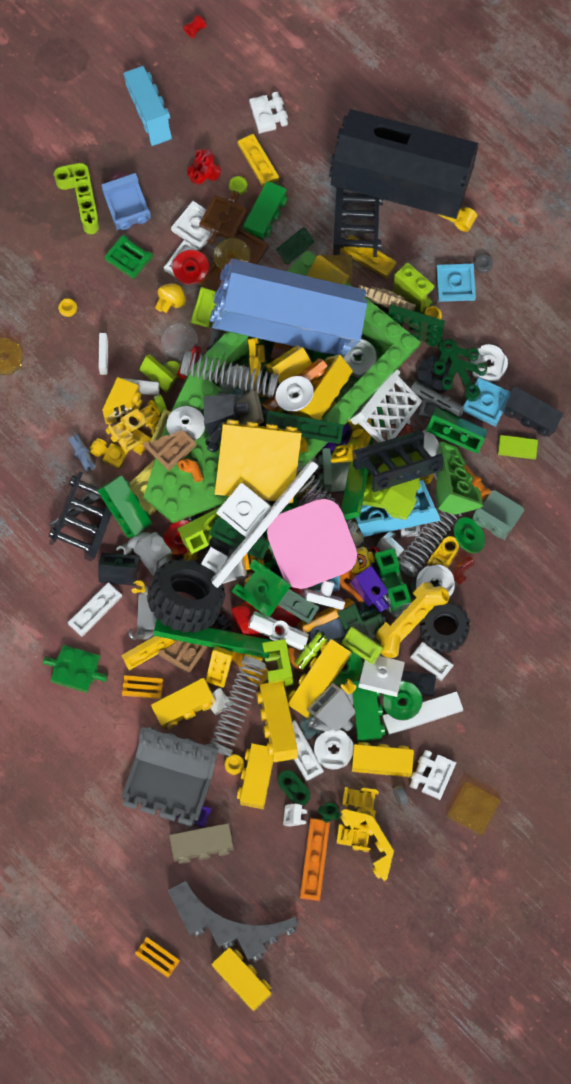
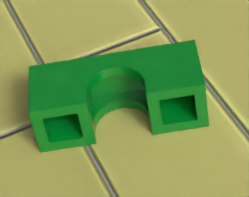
[374,548,412,613]

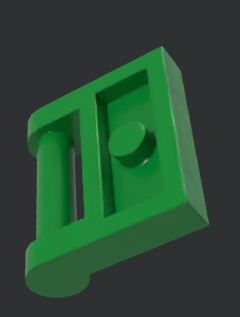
[104,235,154,280]

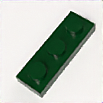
[209,517,270,560]

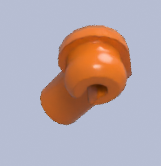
[178,459,204,482]

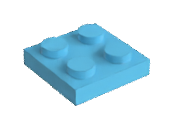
[436,264,476,302]
[463,377,509,427]

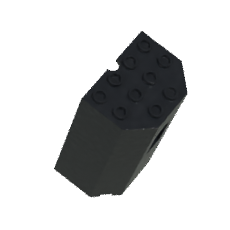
[329,109,479,219]

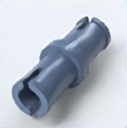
[69,434,96,472]

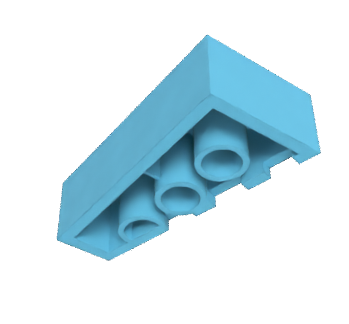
[123,66,172,146]
[356,480,441,537]

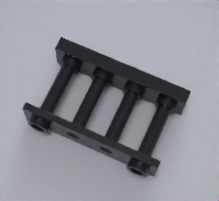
[333,187,383,257]
[353,430,443,492]
[48,471,112,562]

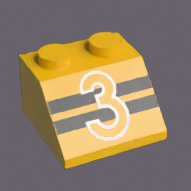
[102,377,142,425]

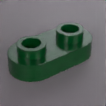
[278,770,310,806]

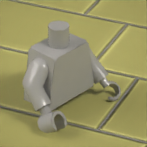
[117,532,172,587]

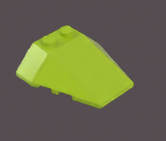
[362,452,423,520]

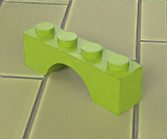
[178,507,226,554]

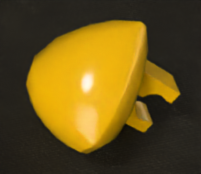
[155,283,186,313]

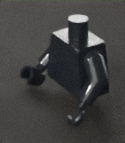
[204,392,249,453]

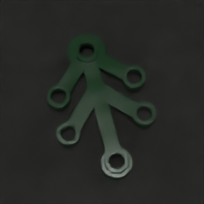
[434,339,488,402]

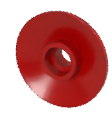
[172,250,209,284]
[163,520,190,556]

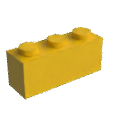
[151,678,216,729]
[352,742,414,777]
[237,744,273,810]
[211,947,272,1012]

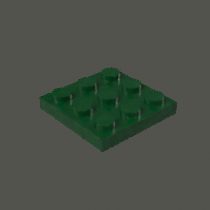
[388,304,445,347]

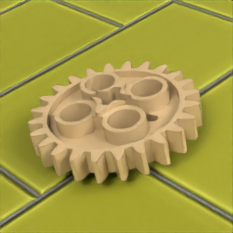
[358,285,416,311]

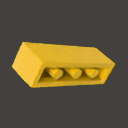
[292,355,353,420]
[287,639,352,719]
[256,681,298,762]

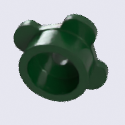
[318,802,341,823]

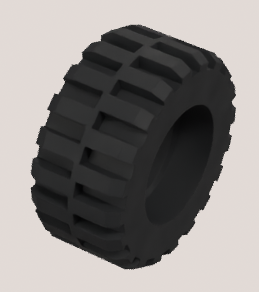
[147,559,225,633]

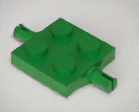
[43,645,108,693]

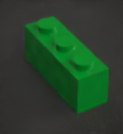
[244,181,289,241]
[426,407,488,454]
[97,475,152,538]
[353,681,385,743]

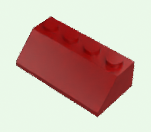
[231,586,318,639]

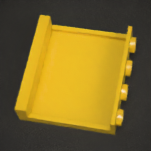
[214,419,302,503]

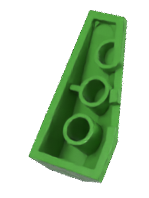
[436,442,483,515]

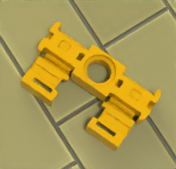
[248,338,268,398]
[106,400,161,453]
[336,787,379,852]

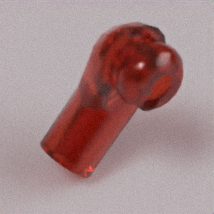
[453,557,474,584]

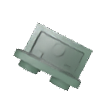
[319,448,350,492]
[473,490,524,540]

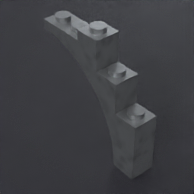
[168,881,299,962]

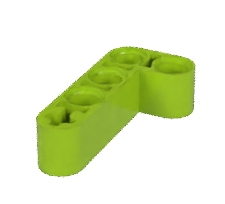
[54,163,99,234]

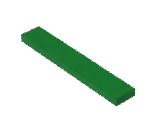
[341,436,374,520]
[153,619,272,659]

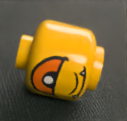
[349,547,374,574]

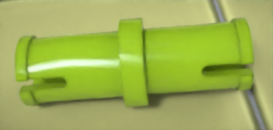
[294,632,328,669]

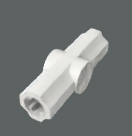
[248,611,309,650]

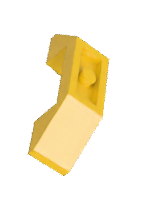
[330,418,372,463]
[340,809,394,881]

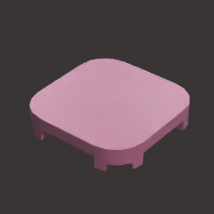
[267,498,357,589]

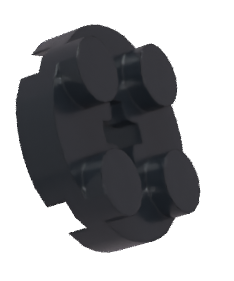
[417,356,451,393]

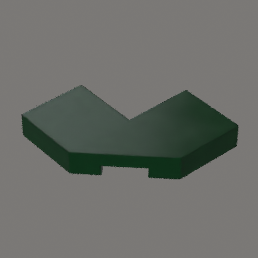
[337,604,384,639]

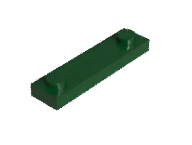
[264,411,344,444]

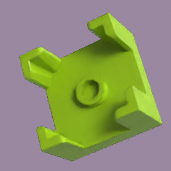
[262,639,293,688]

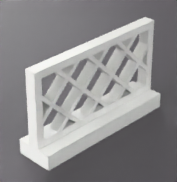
[350,369,422,443]

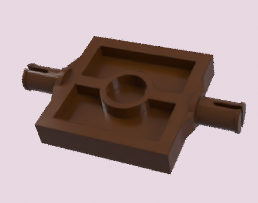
[199,191,248,245]

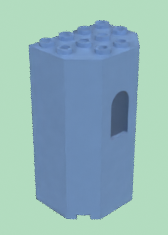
[210,259,367,357]

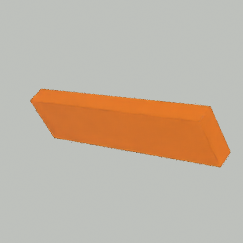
[300,818,330,901]

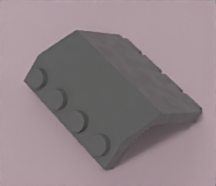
[122,727,218,826]

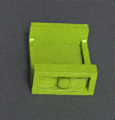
[393,263,434,314]

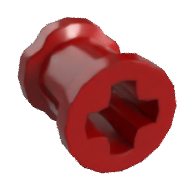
[183,15,207,39]

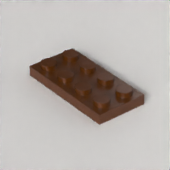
[198,228,269,291]

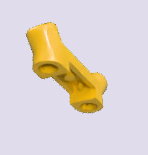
[376,582,449,658]

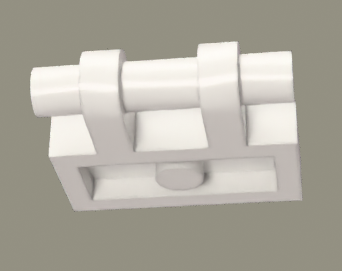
[249,92,288,133]
[409,750,456,800]

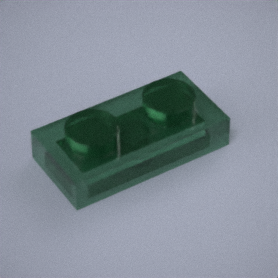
[276,227,315,265]

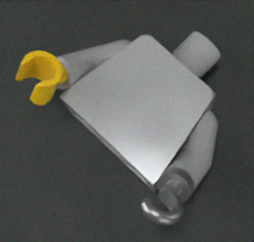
[128,580,156,640]
[307,679,356,732]

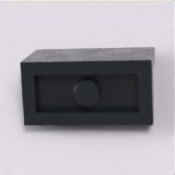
[98,552,140,586]

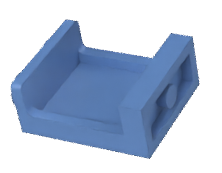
[101,173,151,230]

